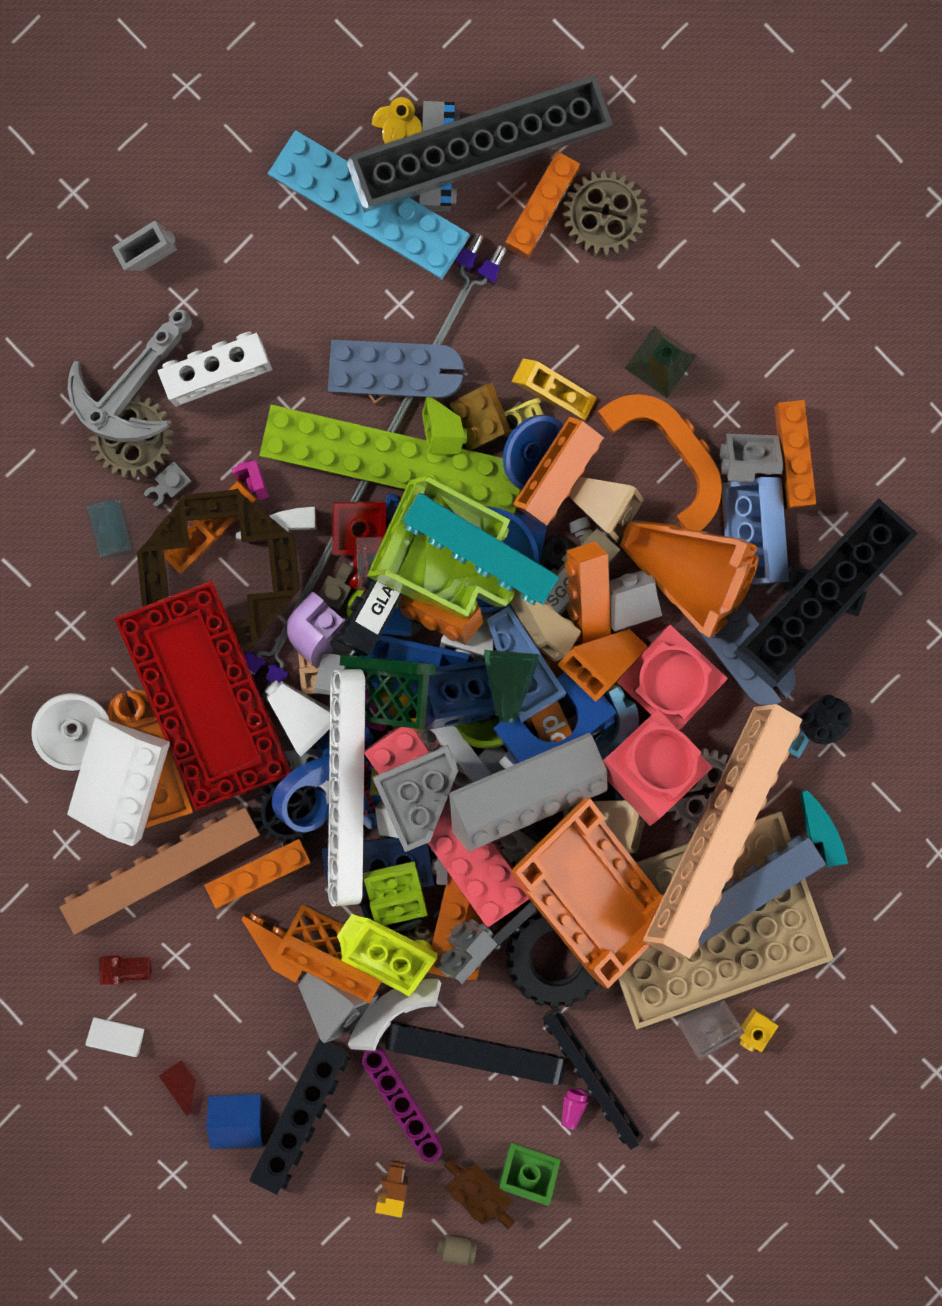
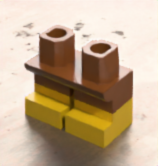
[375,1160,408,1217]

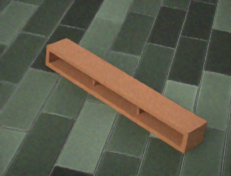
[59,805,262,935]

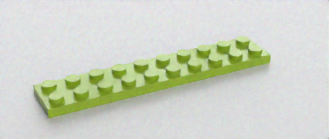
[259,405,520,514]

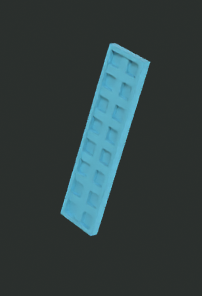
[267,130,470,280]

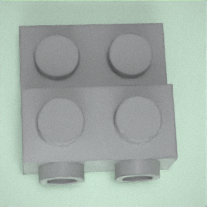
[720,434,783,482]

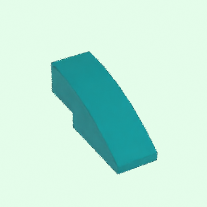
[799,790,848,867]

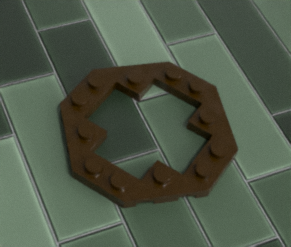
[137,489,300,648]

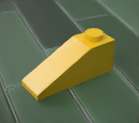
[511,359,597,420]

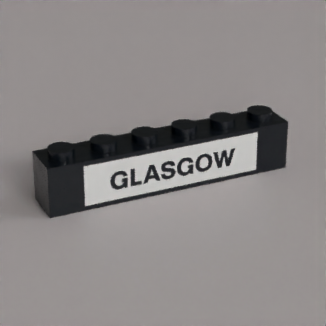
[337,577,403,656]

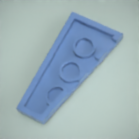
[487,606,566,723]

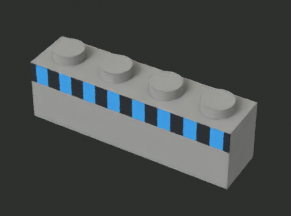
[419,101,460,212]

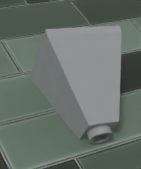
[298,971,379,1043]

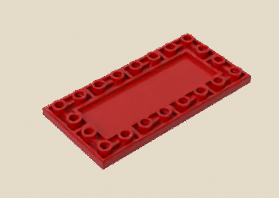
[114,579,292,811]

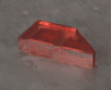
[159,1060,196,1116]

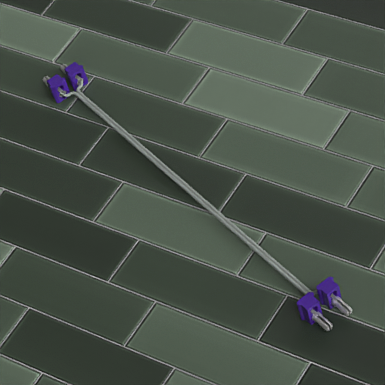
[245,233,506,703]

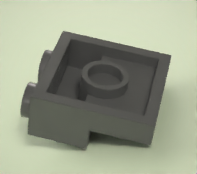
[436,919,498,984]

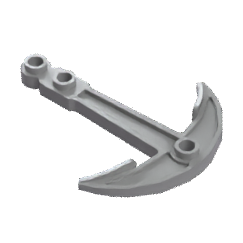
[67,310,192,442]

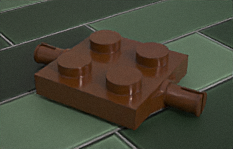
[444,1158,515,1229]

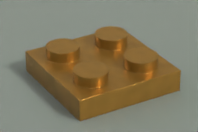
[450,383,511,451]

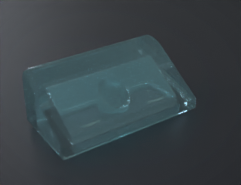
[88,500,131,557]

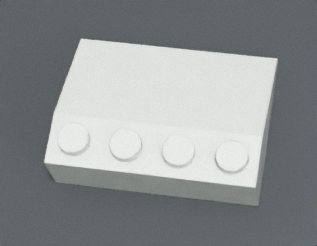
[67,717,170,846]

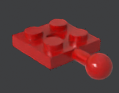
[332,501,386,590]

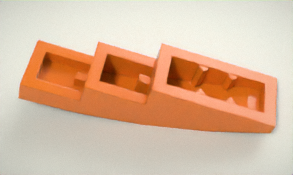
[165,480,258,574]

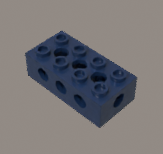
[410,658,518,730]
[322,837,435,896]

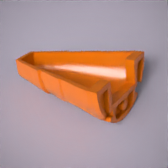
[620,520,759,638]

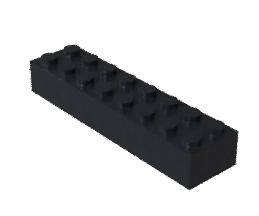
[734,498,918,689]

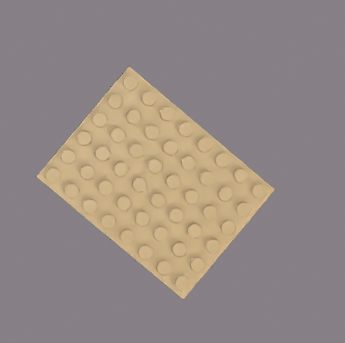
[618,811,834,1030]

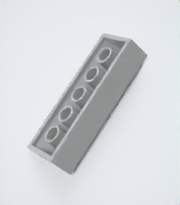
[449,733,607,852]

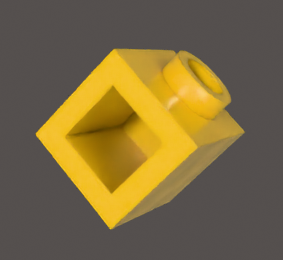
[736,1008,778,1053]

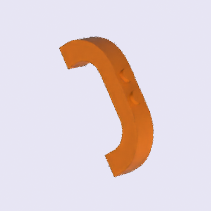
[597,394,722,531]

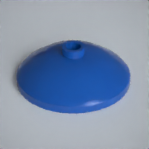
[503,415,564,490]

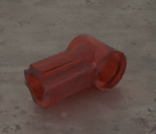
[99,955,152,985]

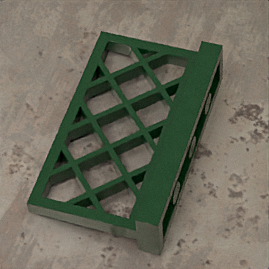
[340,655,436,729]

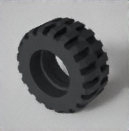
[506,912,598,1008]

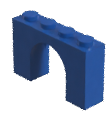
[493,672,617,763]

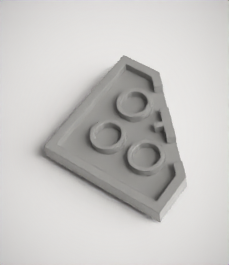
[373,745,459,852]

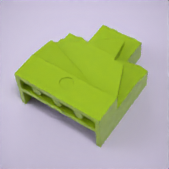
[367,476,515,617]

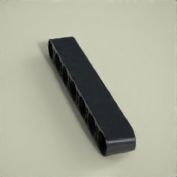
[385,1022,567,1085]

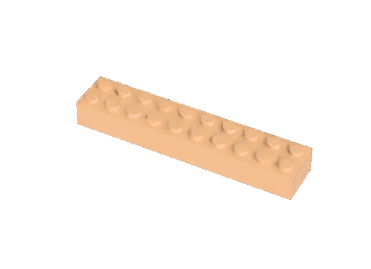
[643,704,802,958]

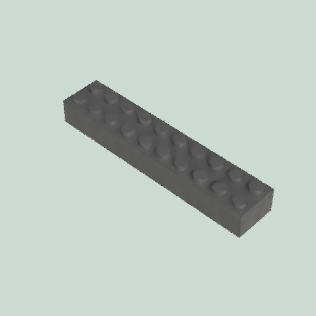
[346,75,613,213]

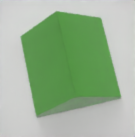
[498,1143,561,1206]

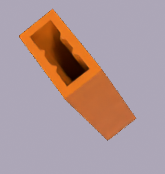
[557,629,648,702]

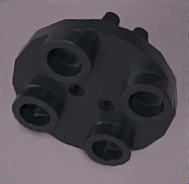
[800,694,853,745]

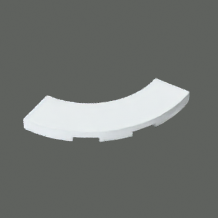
[348,979,441,1051]

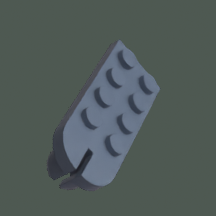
[328,340,466,399]
[688,602,796,706]

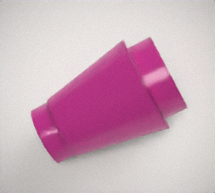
[561,1088,589,1129]

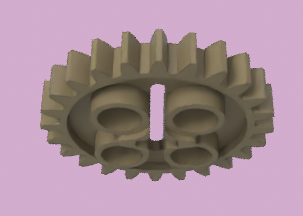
[562,170,647,257]
[89,394,175,479]

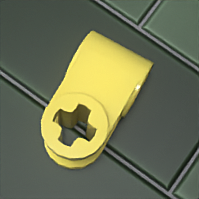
[504,398,544,437]

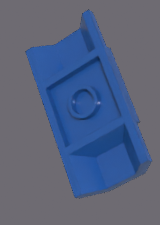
[361,635,469,695]

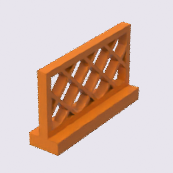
[275,904,381,1004]

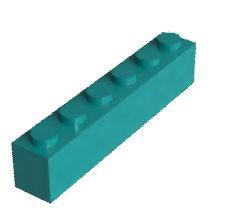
[402,492,559,605]

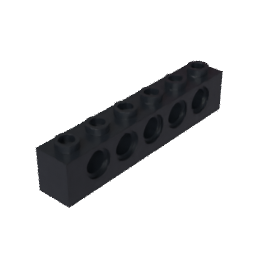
[249,1038,350,1195]

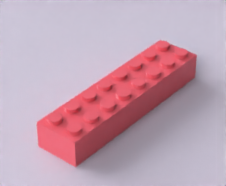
[364,726,529,928]

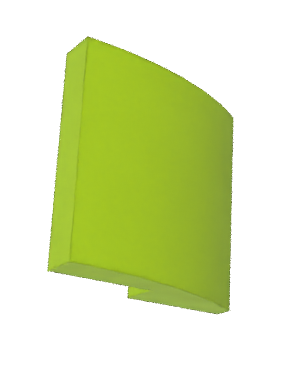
[363,861,428,926]

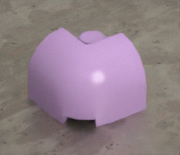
[287,592,344,669]

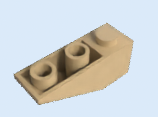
[510,588,581,662]

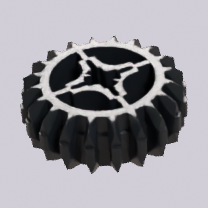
[253,778,321,846]

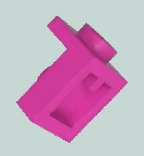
[232,460,269,500]

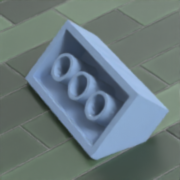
[721,477,789,585]

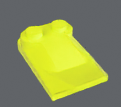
[337,914,437,997]

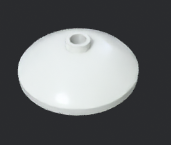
[32,693,110,771]

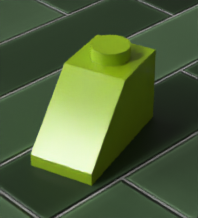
[422,397,467,454]

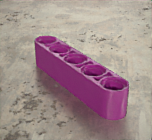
[362,1045,442,1162]

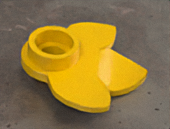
[372,97,422,144]

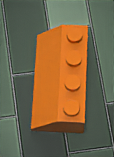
[428,873,487,981]

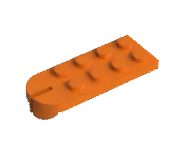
[107,690,194,828]

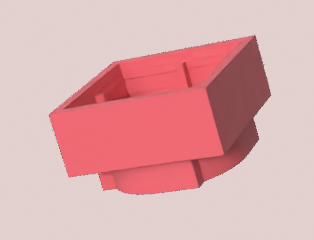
[615,625,728,730]
[603,709,713,826]

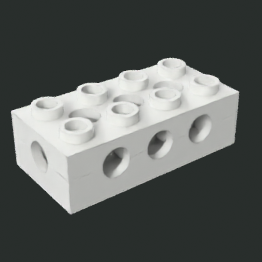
[157,332,272,407]

